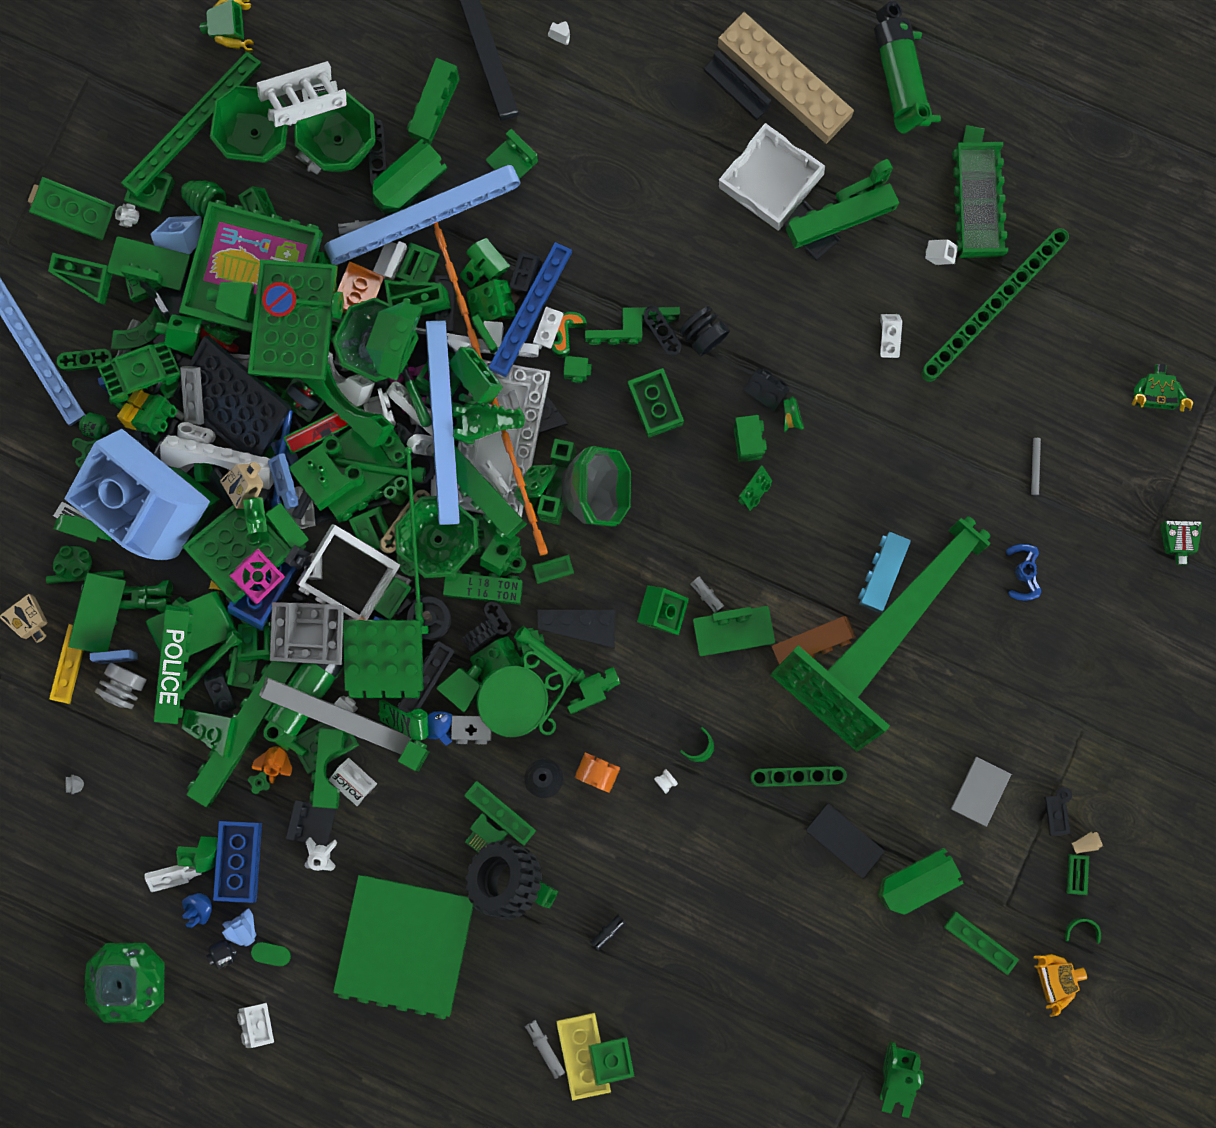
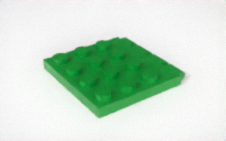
[343,620,423,698]

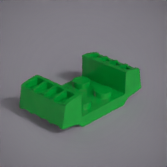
[97,341,181,404]

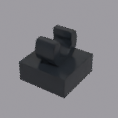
[284,545,311,570]

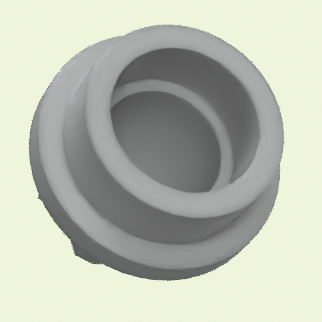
[65,775,84,794]

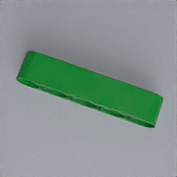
[750,766,847,787]

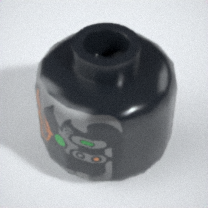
[206,940,237,969]

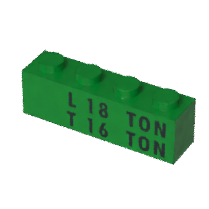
[443,570,523,605]

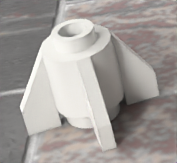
[304,837,337,871]

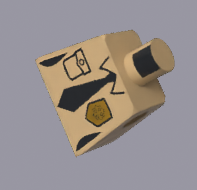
[220,462,263,509]
[0,594,48,643]

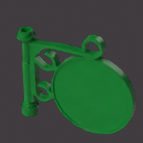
[477,626,585,737]

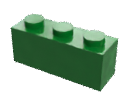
[449,347,503,404]

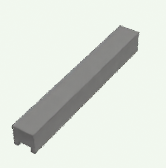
[259,677,411,754]

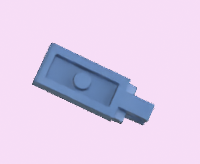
[268,454,299,509]

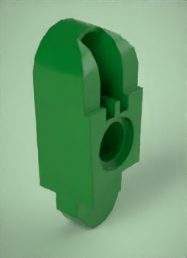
[53,515,112,542]

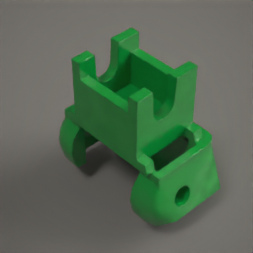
[880,1041,924,1118]

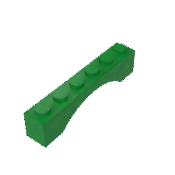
[301,364,394,447]

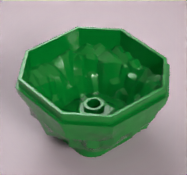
[395,496,478,578]

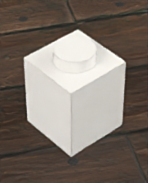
[925,239,958,265]

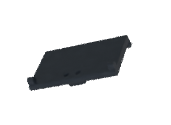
[783,199,841,261]

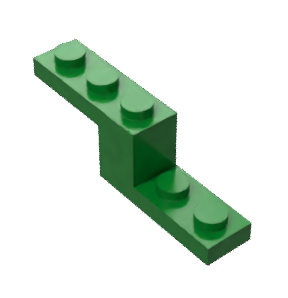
[585,307,680,345]

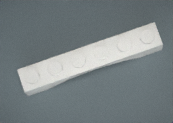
[160,435,274,489]

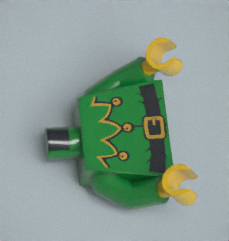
[1132,364,1193,411]

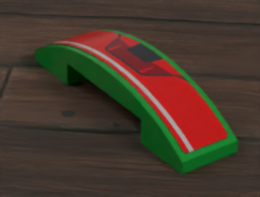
[283,411,350,454]

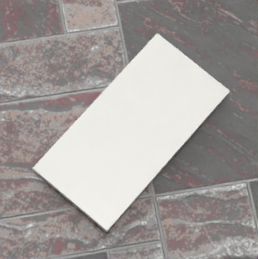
[457,360,550,517]

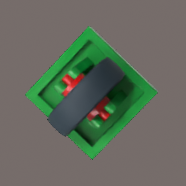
[281,378,325,422]

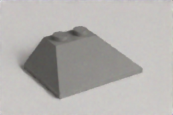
[270,602,344,665]

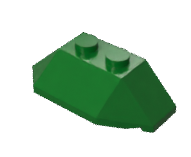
[366,302,423,380]

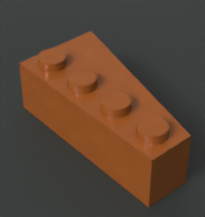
[772,616,856,664]

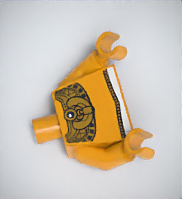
[1034,954,1087,1017]

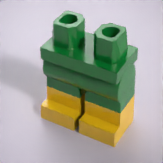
[117,389,178,435]

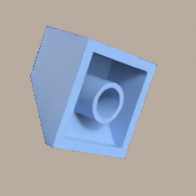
[151,216,202,254]

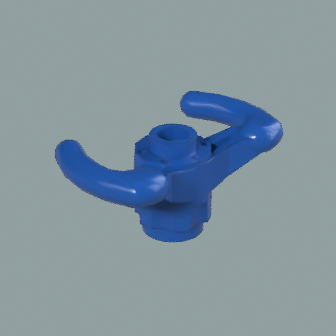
[1006,544,1041,601]

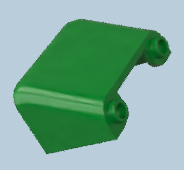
[146,591,238,656]

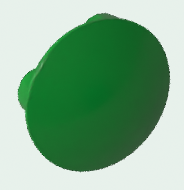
[53,546,92,581]

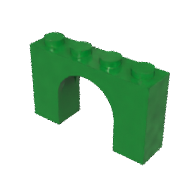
[537,439,577,525]

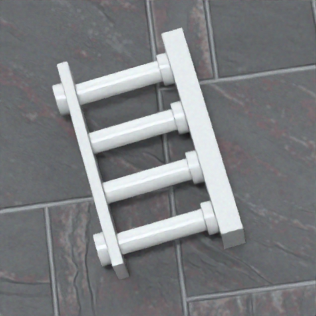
[257,61,346,127]

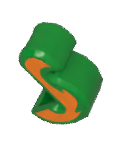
[552,312,587,358]

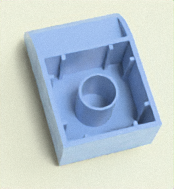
[64,429,210,560]

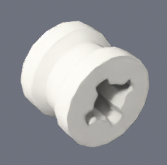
[654,769,678,793]

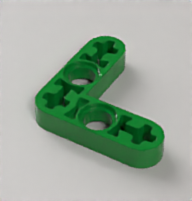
[835,159,893,203]

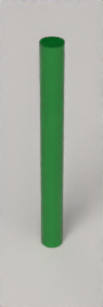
[46,570,125,584]

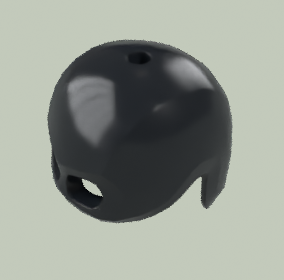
[395,422,428,447]

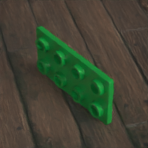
[107,236,190,291]
[693,606,775,656]

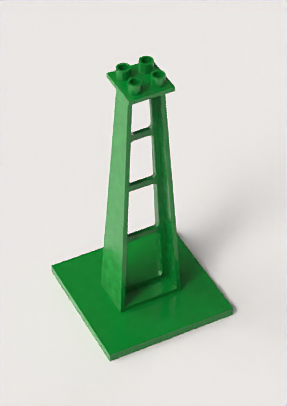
[770,516,990,752]

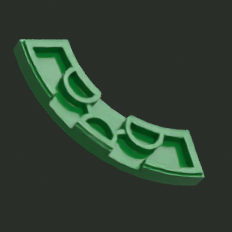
[111,306,168,350]

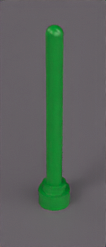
[334,457,426,483]
[182,629,244,694]

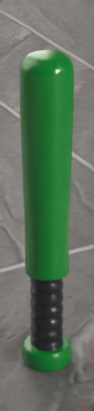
[402,363,432,428]

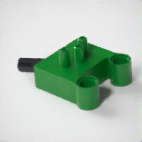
[289,436,365,519]

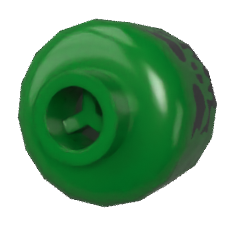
[79,412,109,439]

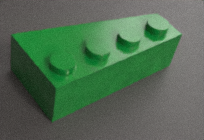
[407,58,459,145]

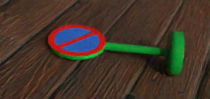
[262,282,344,319]

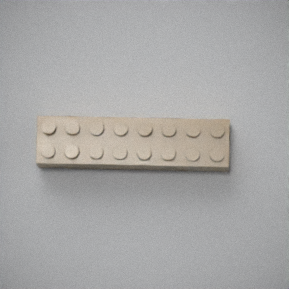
[718,12,854,144]

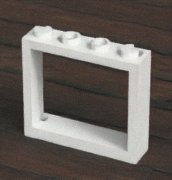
[296,524,400,620]

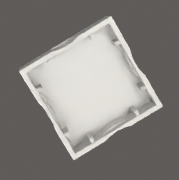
[719,123,825,231]

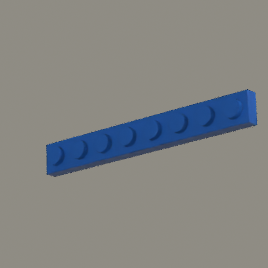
[489,242,572,377]

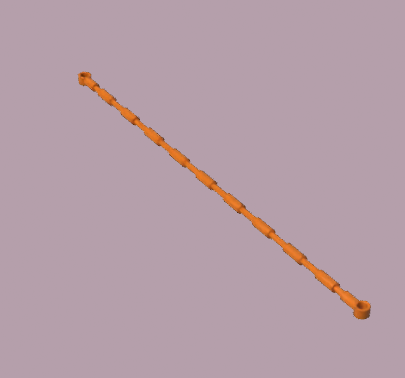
[433,222,548,556]

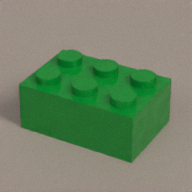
[627,368,684,438]

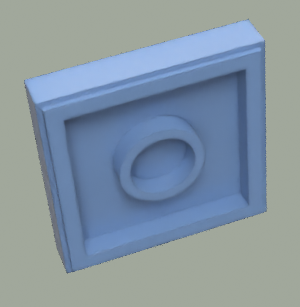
[90,650,138,664]

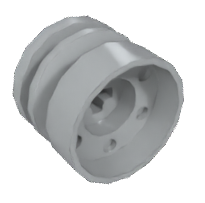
[95,662,147,709]

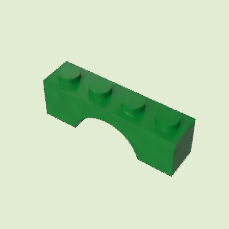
[310,728,345,809]

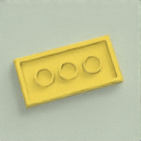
[556,1013,611,1101]

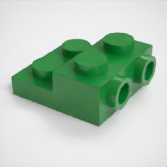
[124,171,175,214]

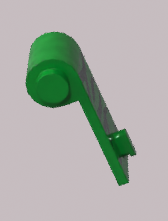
[378,699,428,740]

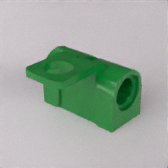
[460,238,510,288]

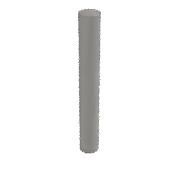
[1031,438,1041,495]

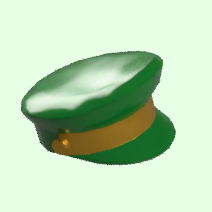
[784,396,804,433]

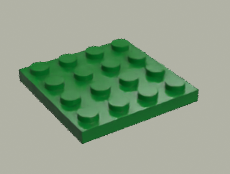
[182,504,291,604]

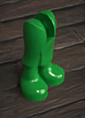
[119,580,173,614]

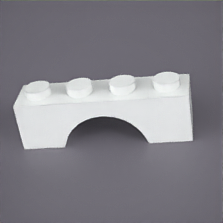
[328,352,375,407]

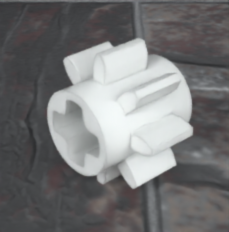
[115,203,139,228]

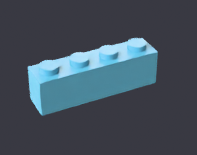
[858,532,911,613]

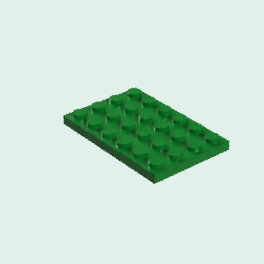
[248,259,338,381]

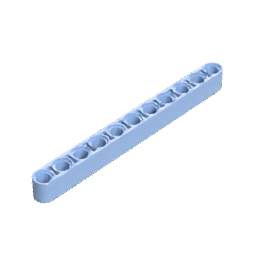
[324,165,521,265]
[426,321,459,525]

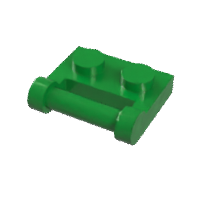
[395,243,440,283]
[349,505,395,554]
[237,621,271,661]

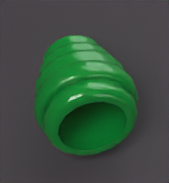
[181,180,226,218]

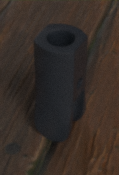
[396,587,426,617]

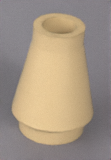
[1072,832,1103,854]

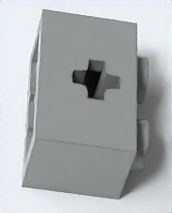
[451,716,492,744]

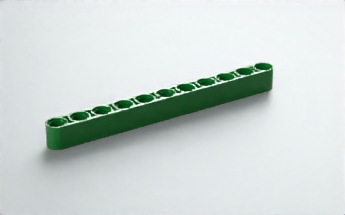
[921,228,1069,382]

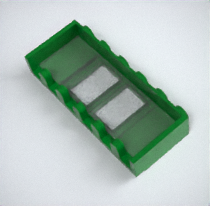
[952,142,1008,258]

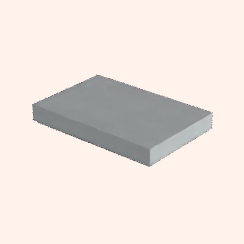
[951,757,1012,827]

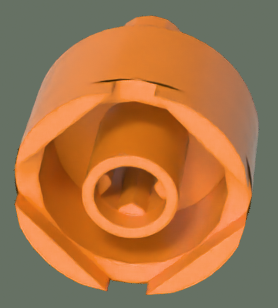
[574,753,620,793]

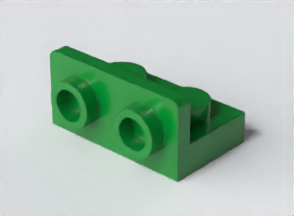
[225,646,259,689]

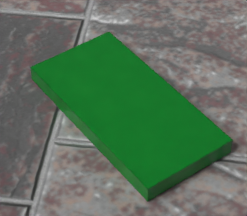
[29,177,115,241]
[68,572,126,653]

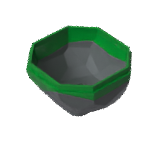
[562,446,631,526]

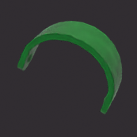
[680,727,714,762]
[1065,918,1101,944]

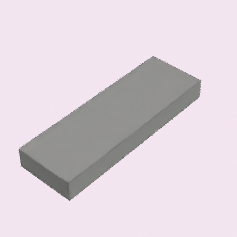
[180,366,204,425]

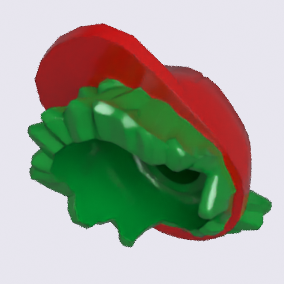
[200,323,239,352]

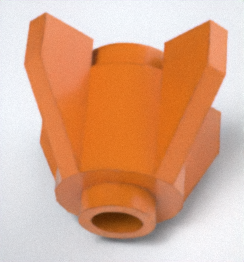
[252,746,292,783]

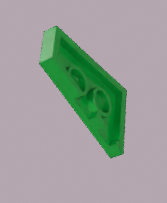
[182,709,235,757]

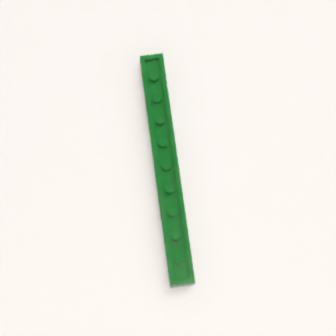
[121,52,262,197]

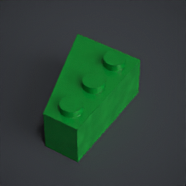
[48,253,112,305]
[384,279,451,315]

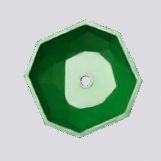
[210,85,288,163]
[294,91,375,172]

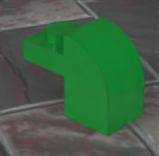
[176,836,218,873]

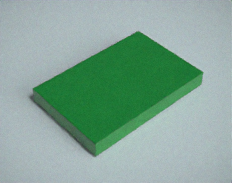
[295,722,360,774]

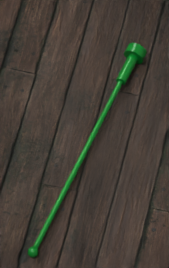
[404,447,428,634]

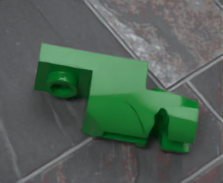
[568,667,620,714]

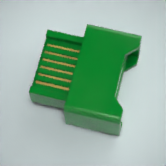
[465,813,508,853]

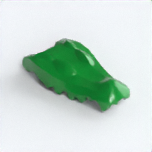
[452,403,525,441]

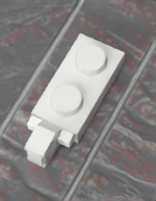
[145,865,202,892]

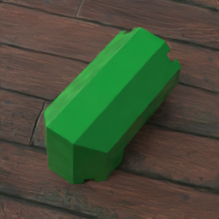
[373,139,447,214]
[878,848,964,915]

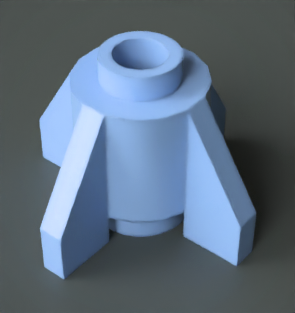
[222,909,256,946]

